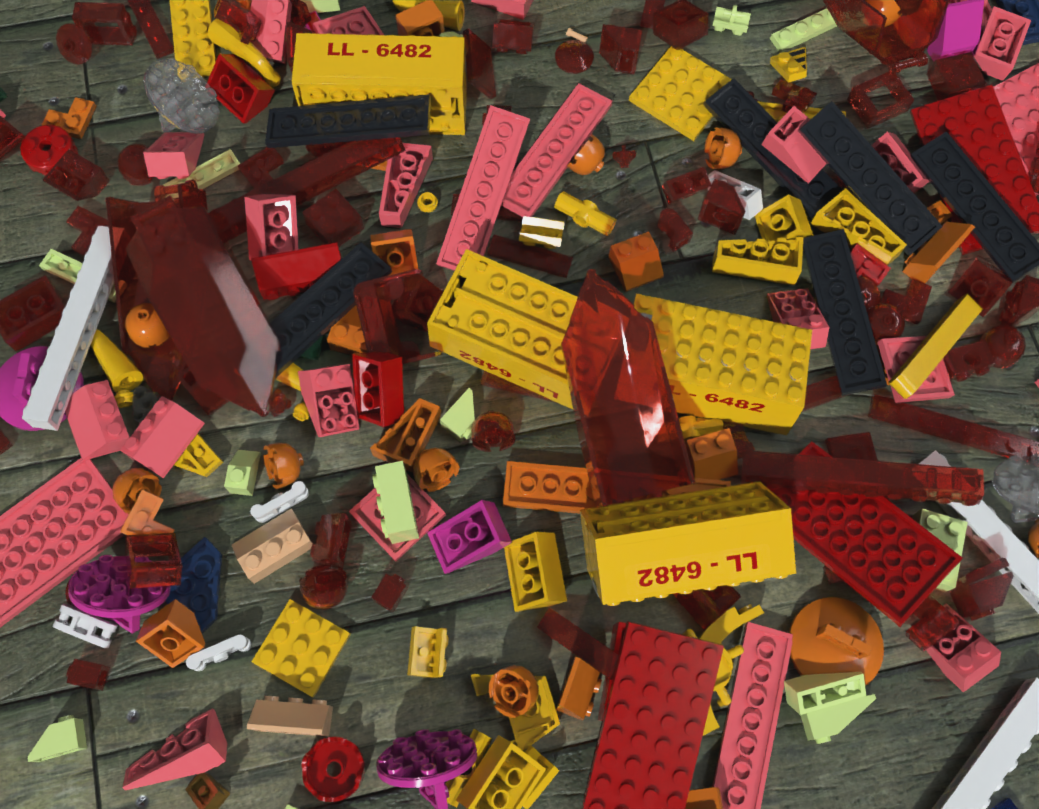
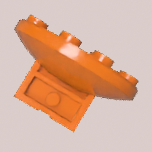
[789,597,884,686]

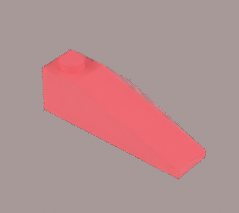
[122,708,227,790]

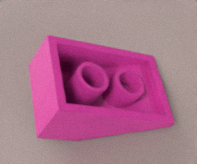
[927,0,984,67]
[427,500,512,574]

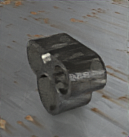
[132,386,161,423]

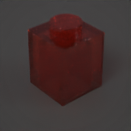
[371,574,408,613]
[66,659,110,691]

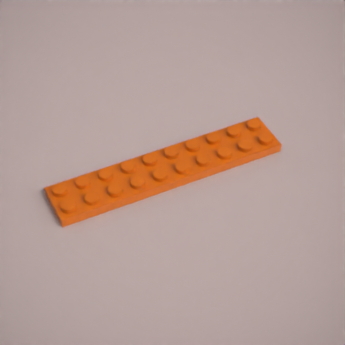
[503,461,731,514]

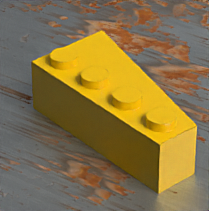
[811,188,907,265]
[712,237,803,285]

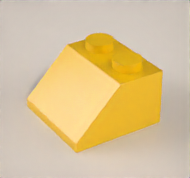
[755,194,814,241]

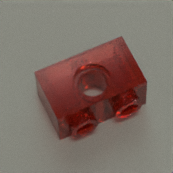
[661,167,712,205]
[943,340,996,382]

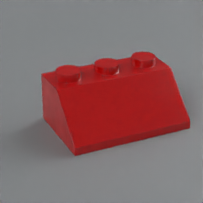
[205,54,275,124]
[352,353,404,427]

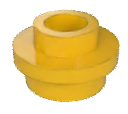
[417,192,438,213]
[114,390,136,408]

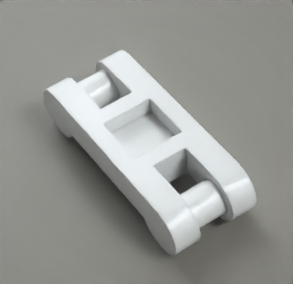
[250,481,309,523]
[53,603,118,648]
[186,635,252,671]

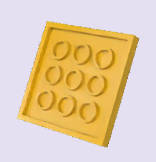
[629,44,732,141]

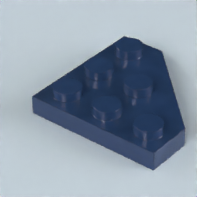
[165,537,222,634]

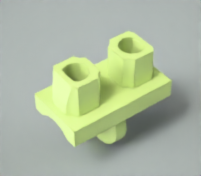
[712,5,751,36]

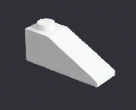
[701,170,763,220]

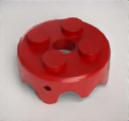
[20,125,78,178]
[301,737,365,802]

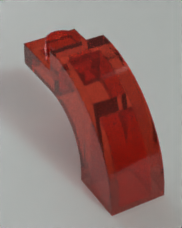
[214,0,262,45]

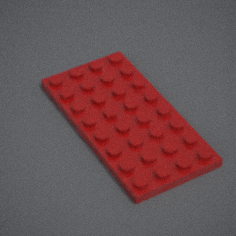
[910,85,1039,255]
[767,441,963,627]
[581,621,724,809]

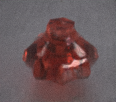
[612,145,636,168]
[266,389,291,417]

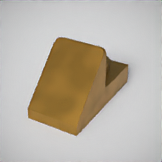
[185,772,230,809]

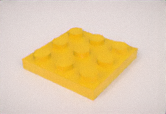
[251,599,351,698]

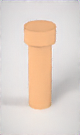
[566,28,588,43]

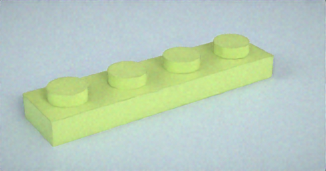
[770,5,846,53]
[158,149,242,207]
[39,249,126,303]

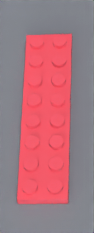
[501,83,612,218]
[436,105,530,271]
[712,622,793,809]

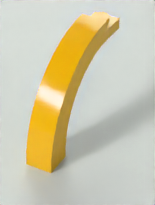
[698,604,764,736]

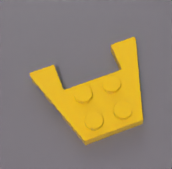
[471,674,560,751]

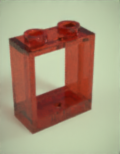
[72,2,137,46]
[847,70,914,129]
[125,533,182,588]

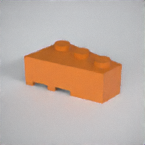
[370,398,441,473]

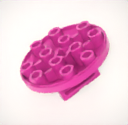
[0,346,84,431]
[68,555,171,633]
[376,729,477,809]

